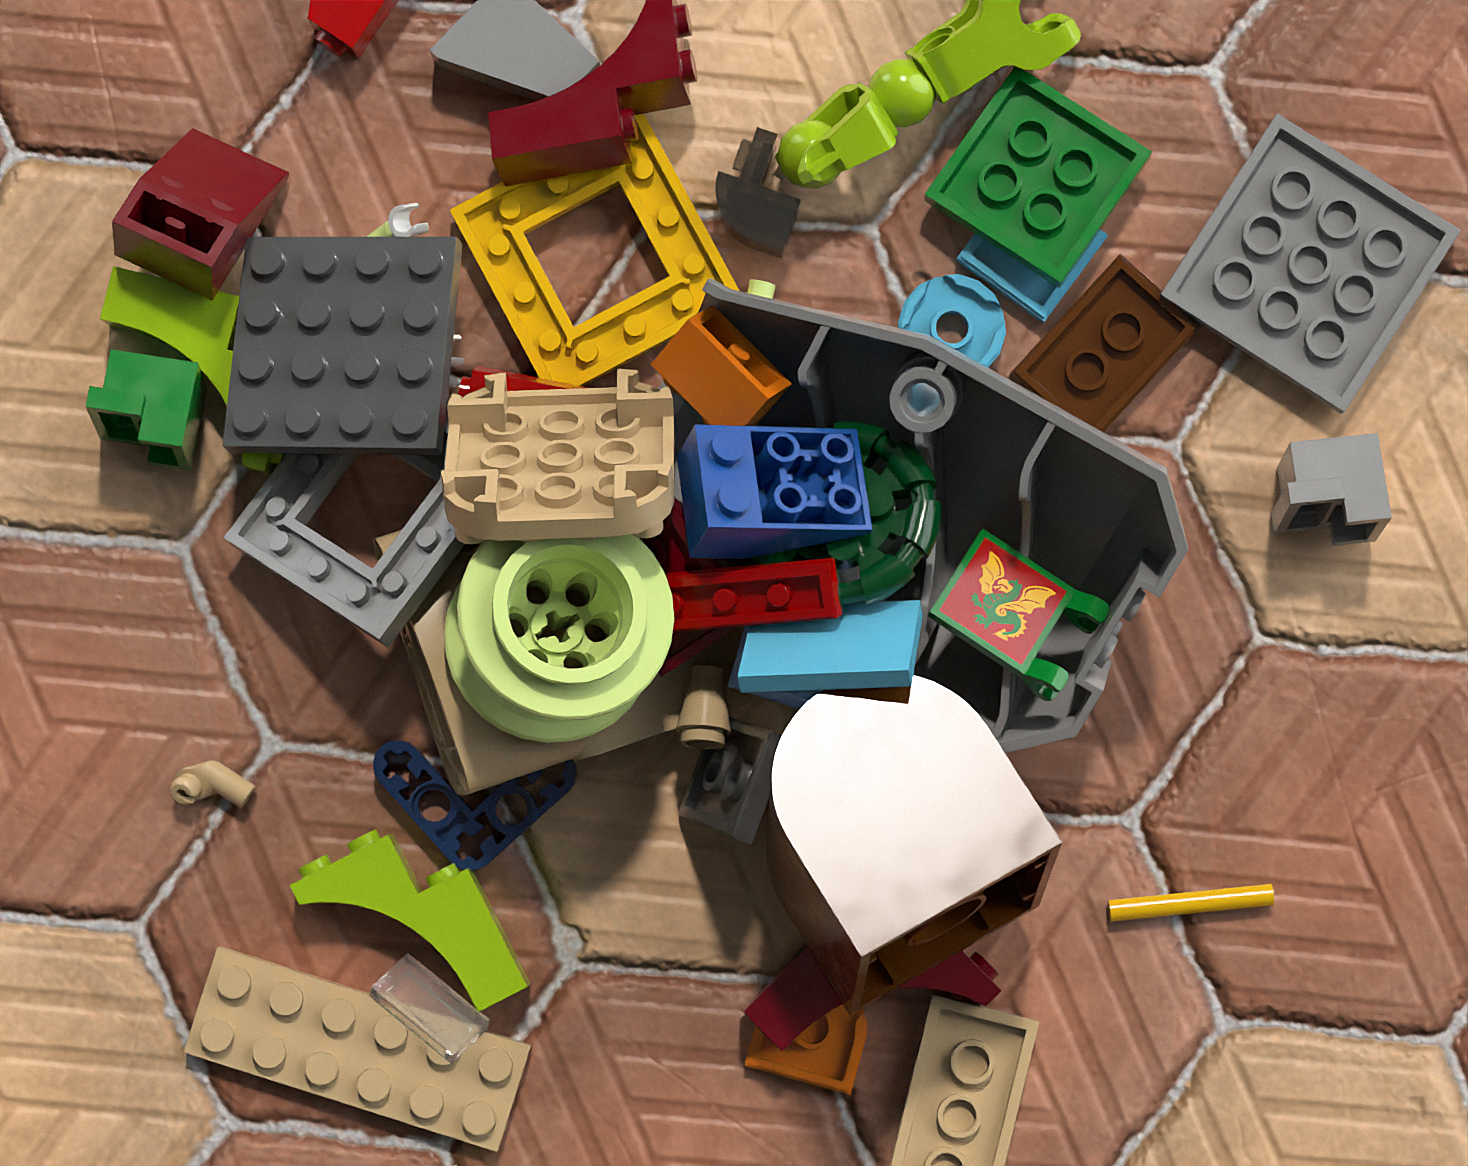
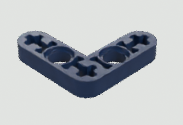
[373,740,578,871]

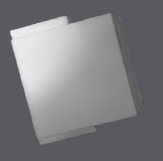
[1271,433,1392,546]

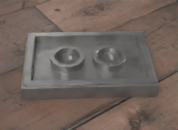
[679,717,782,845]

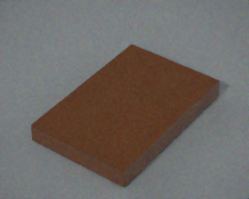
[1009,253,1200,432]

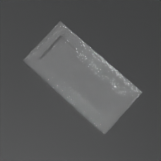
[369,953,490,1064]

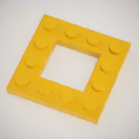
[450,114,739,386]

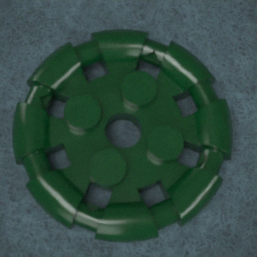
[747,421,941,611]

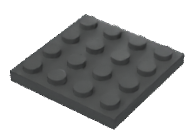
[222,237,462,455]

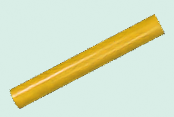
[1108,884,1274,922]

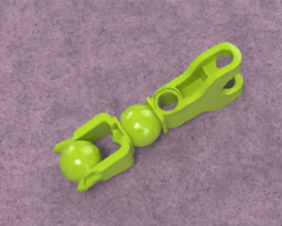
[775,0,1081,189]

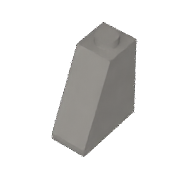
[429,0,600,101]

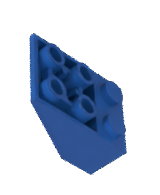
[677,425,872,559]

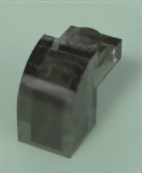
[715,127,801,259]

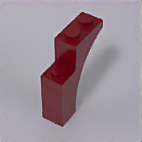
[488,0,697,187]
[741,946,1002,1051]

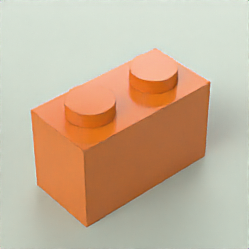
[650,305,792,426]

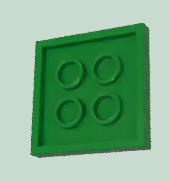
[924,66,1152,288]

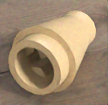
[676,665,731,749]

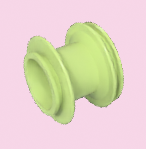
[444,534,674,743]

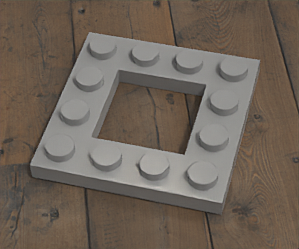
[224,420,465,648]

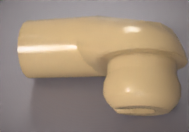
[170,760,256,808]

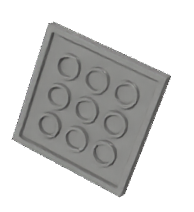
[1160,113,1461,414]

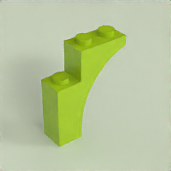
[100,266,287,475]
[289,829,531,1012]

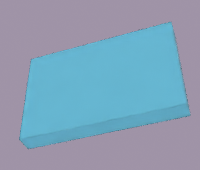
[737,600,923,693]

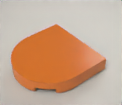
[745,1004,867,1095]

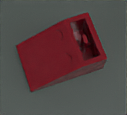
[112,128,289,301]

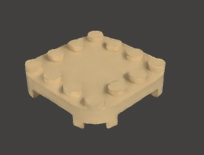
[441,369,675,544]

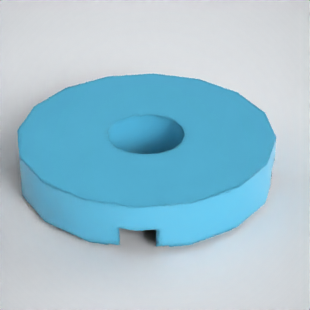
[897,274,1006,368]

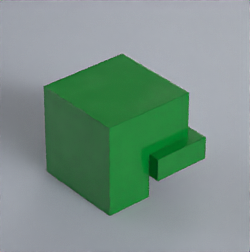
[85,349,207,471]

